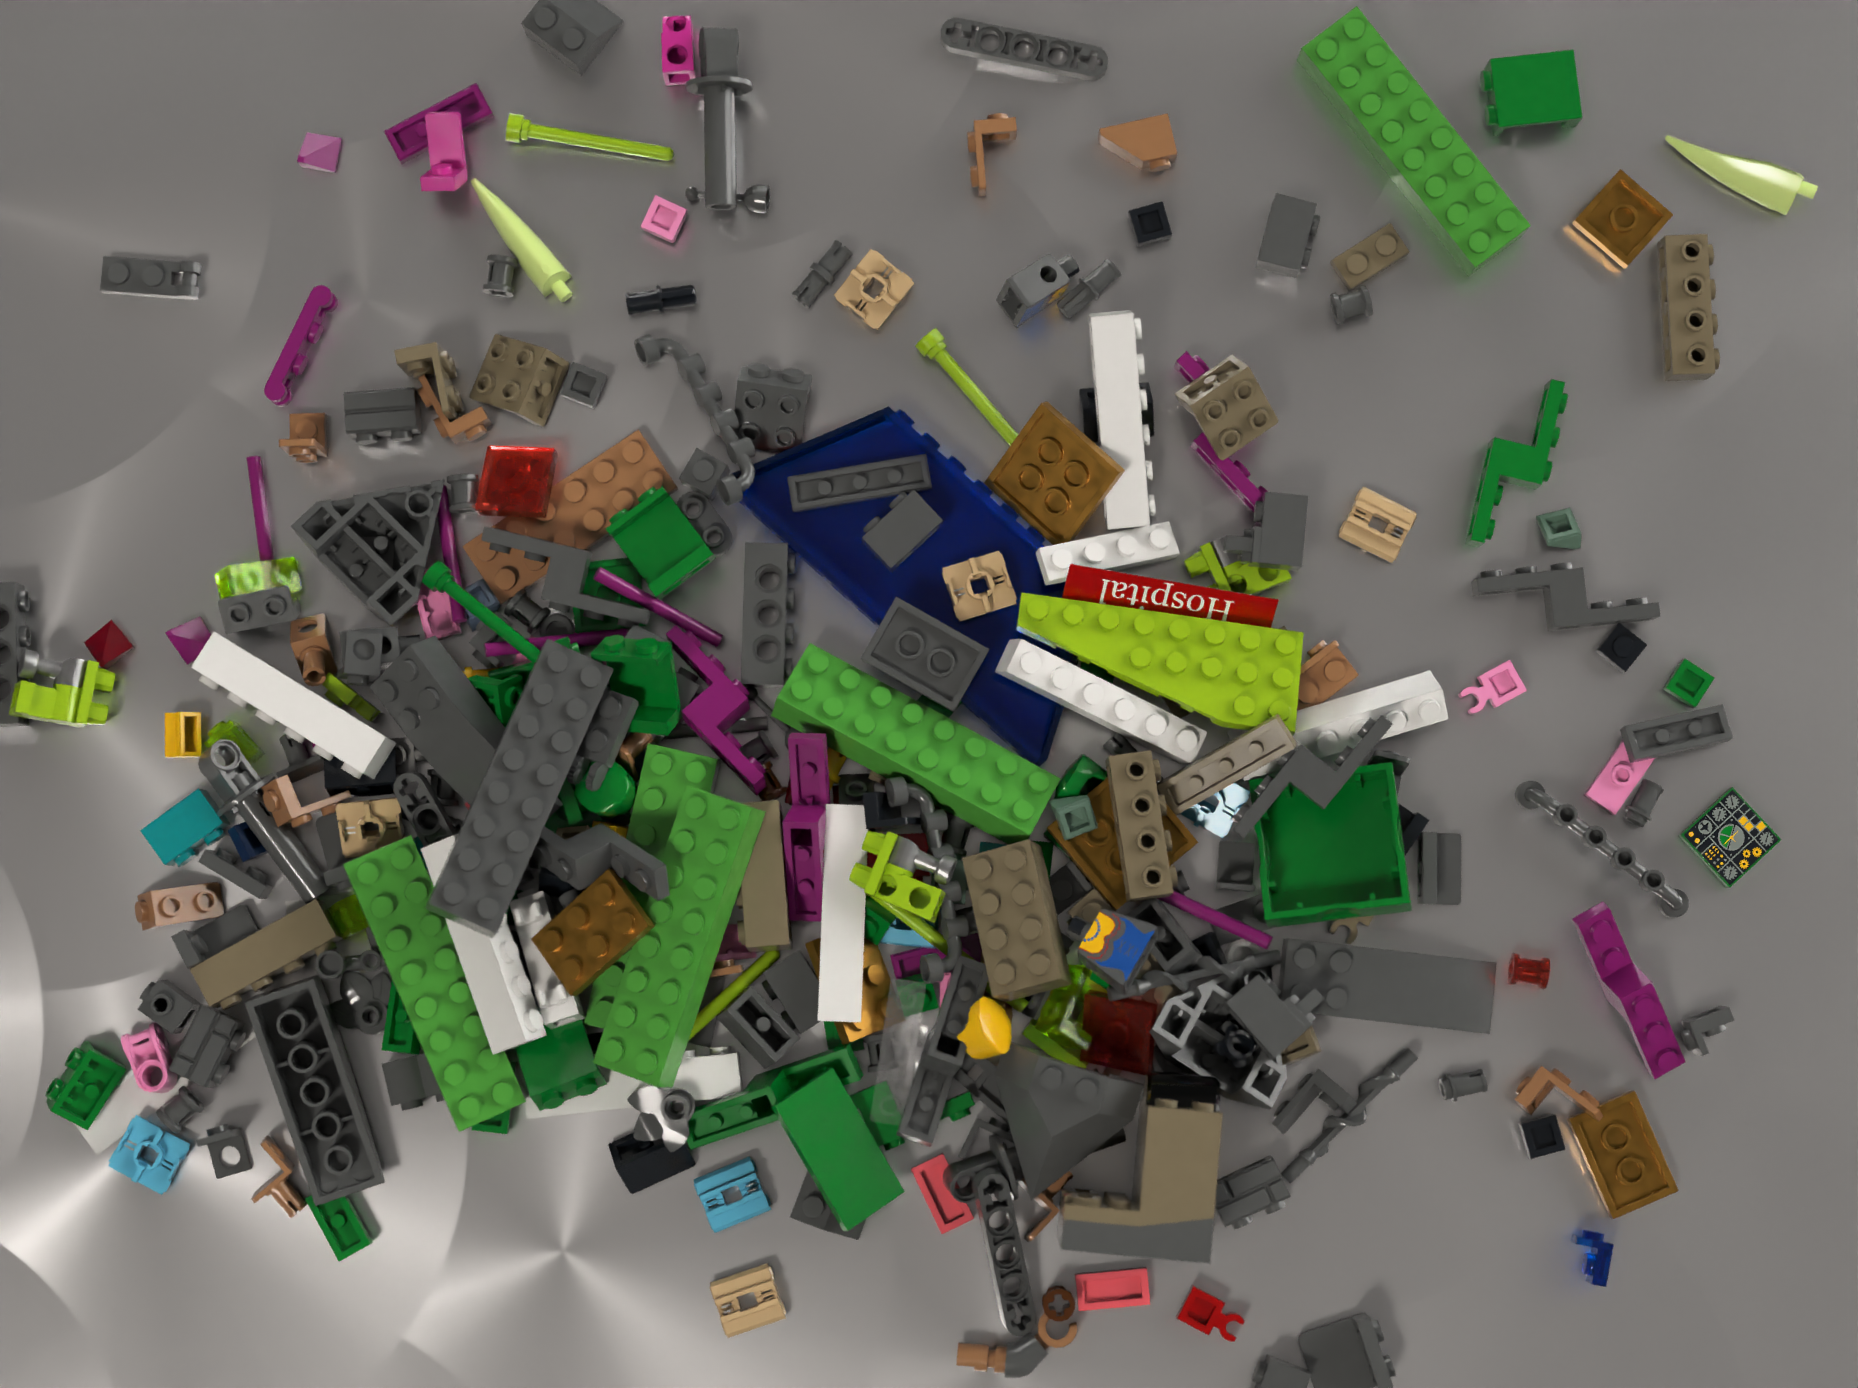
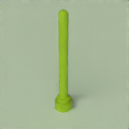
[506,113,674,161]
[915,328,1018,446]
[688,951,780,1041]

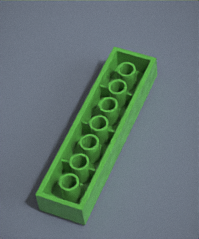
[1297,6,1531,277]
[771,643,1061,845]
[584,743,721,1029]
[593,785,766,1087]
[342,835,526,1132]

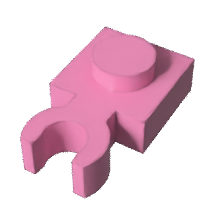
[1458,660,1527,715]

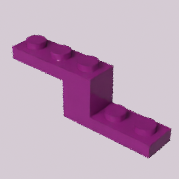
[1174,351,1268,514]
[666,625,767,796]
[783,733,831,922]
[1572,902,1686,1079]

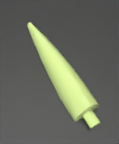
[1665,135,1818,215]
[471,178,573,302]

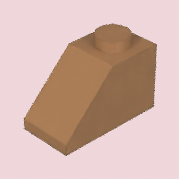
[1098,113,1177,172]

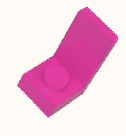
[420,112,468,191]

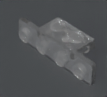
[870,978,927,1126]

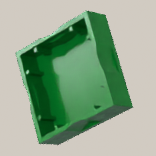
[1249,762,1412,928]

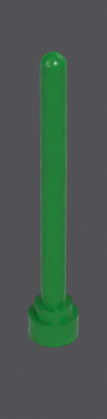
[422,561,540,663]

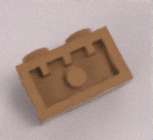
[1297,640,1359,710]

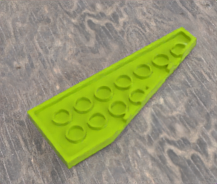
[1016,593,1304,736]

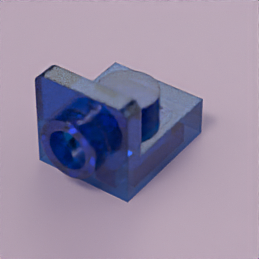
[1571,1230,1614,1287]

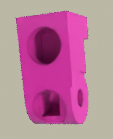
[661,15,696,85]

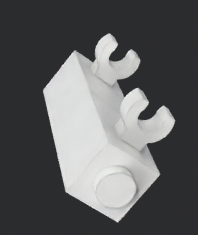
[510,889,585,1029]

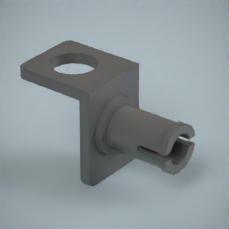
[276,734,324,796]

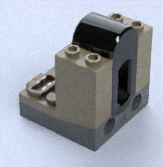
[1056,1071,1223,1263]

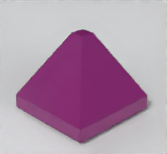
[297,132,342,173]
[165,617,211,665]

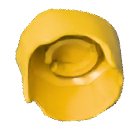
[957,997,1012,1059]

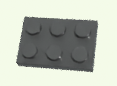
[861,597,989,712]

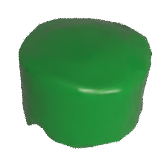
[1054,754,1107,799]
[574,761,637,819]

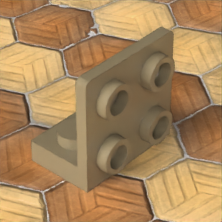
[469,334,570,427]
[394,342,463,422]
[1174,354,1278,460]

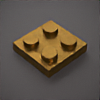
[1572,169,1673,269]

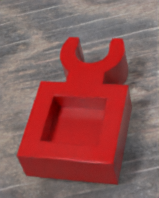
[1176,1285,1245,1342]

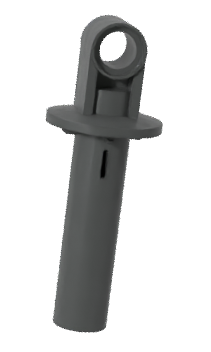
[686,27,753,210]
[198,739,331,904]
[943,1128,1126,1203]

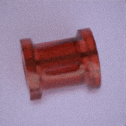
[1508,953,1550,990]

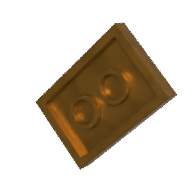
[531,869,655,996]
[805,937,906,1045]
[1567,1091,1679,1219]

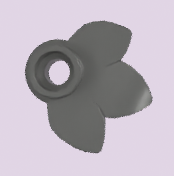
[330,971,392,1035]
[628,1085,695,1153]

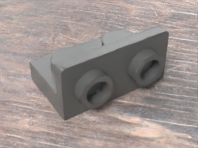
[218,585,301,634]

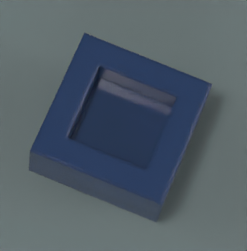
[228,822,268,862]

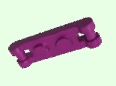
[264,285,338,407]

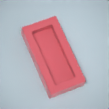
[911,1153,974,1234]
[1075,1267,1150,1311]

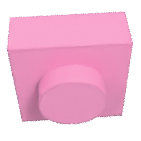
[641,195,688,244]

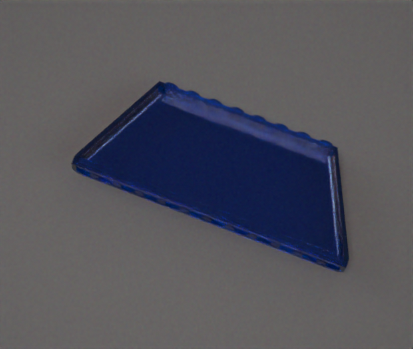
[732,406,1079,767]

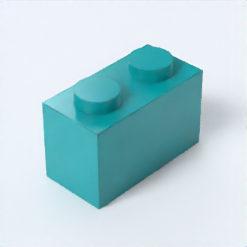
[140,788,231,867]

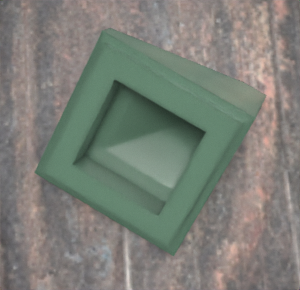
[1536,508,1582,549]
[1049,795,1098,840]

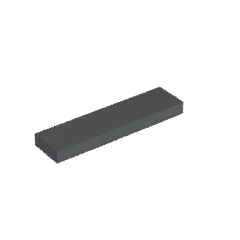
[787,454,932,513]

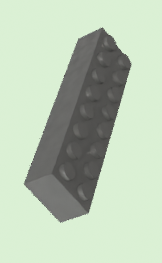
[424,639,614,938]

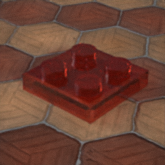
[475,446,558,518]
[1080,990,1157,1075]

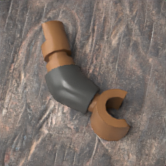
[956,1312,1077,1378]

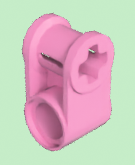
[121,1022,178,1094]

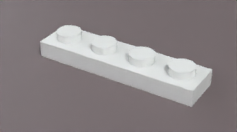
[1035,521,1180,586]

